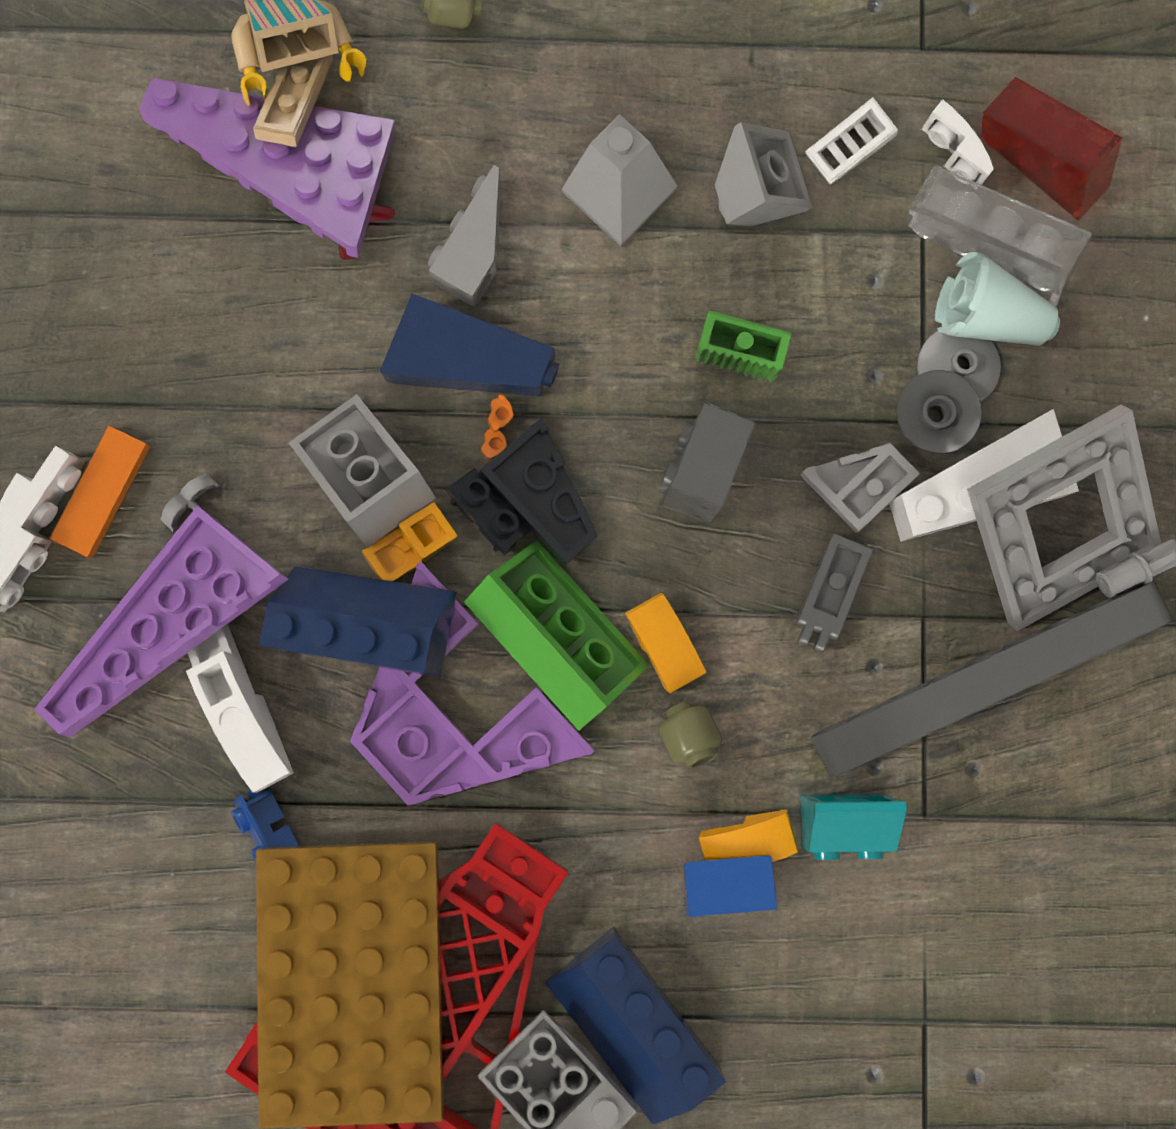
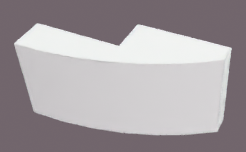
[922,99,994,191]

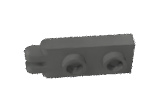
[796,533,873,653]

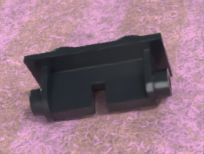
[445,468,532,556]

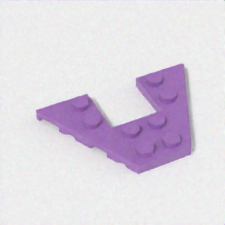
[350,561,595,806]

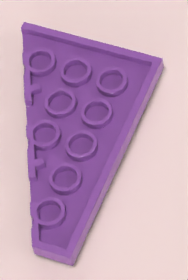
[139,78,396,258]

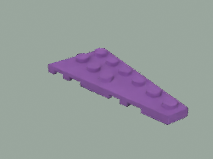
[34,506,289,738]

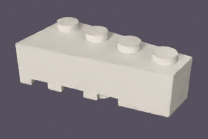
[889,409,1079,542]

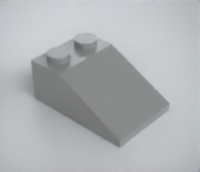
[289,394,436,548]

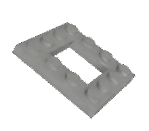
[967,405,1161,631]

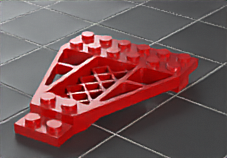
[225,822,568,1129]

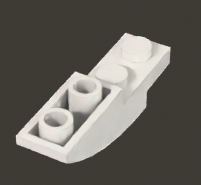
[0,446,85,612]
[186,624,294,793]

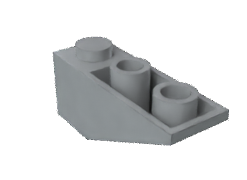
[428,165,502,308]

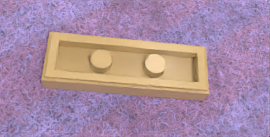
[253,55,333,147]

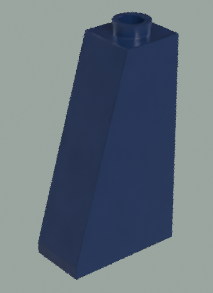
[380,294,560,397]

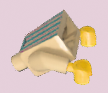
[231,0,366,106]

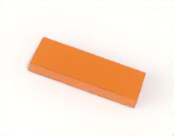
[50,425,151,559]

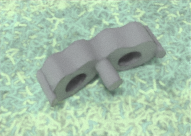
[160,473,220,533]

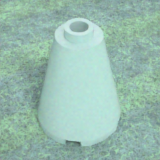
[935,252,1060,346]

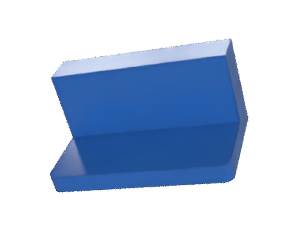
[684,856,777,917]

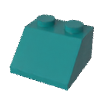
[800,794,907,860]

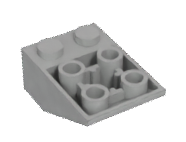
[478,1010,637,1129]

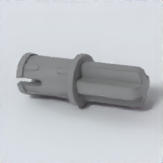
[1095,539,1176,598]

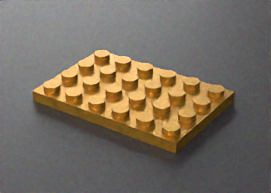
[256,841,444,1128]

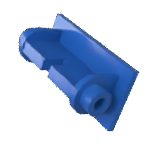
[231,789,299,862]

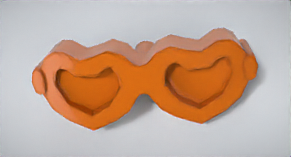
[481,395,514,461]

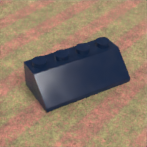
[259,566,457,678]
[545,927,726,1124]

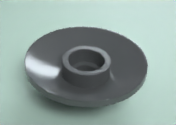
[896,370,982,454]

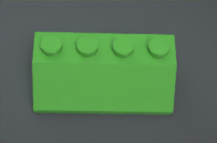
[464,540,650,731]

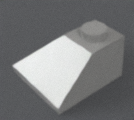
[562,114,678,246]
[715,122,813,227]

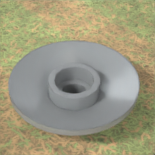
[917,331,1001,402]

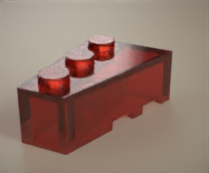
[981,77,1122,221]

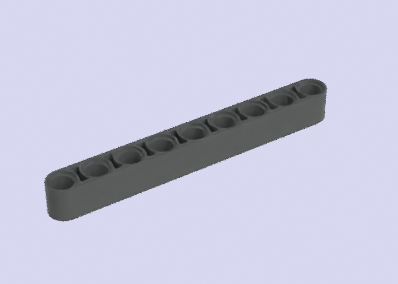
[811,580,1173,777]

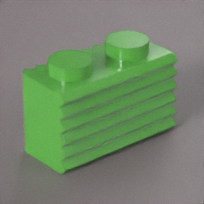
[694,310,792,383]

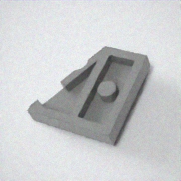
[800,443,920,533]

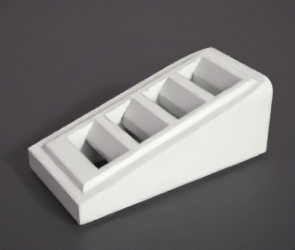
[805,97,898,185]

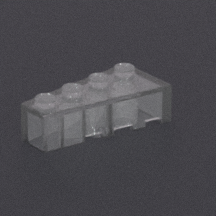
[908,165,1092,307]

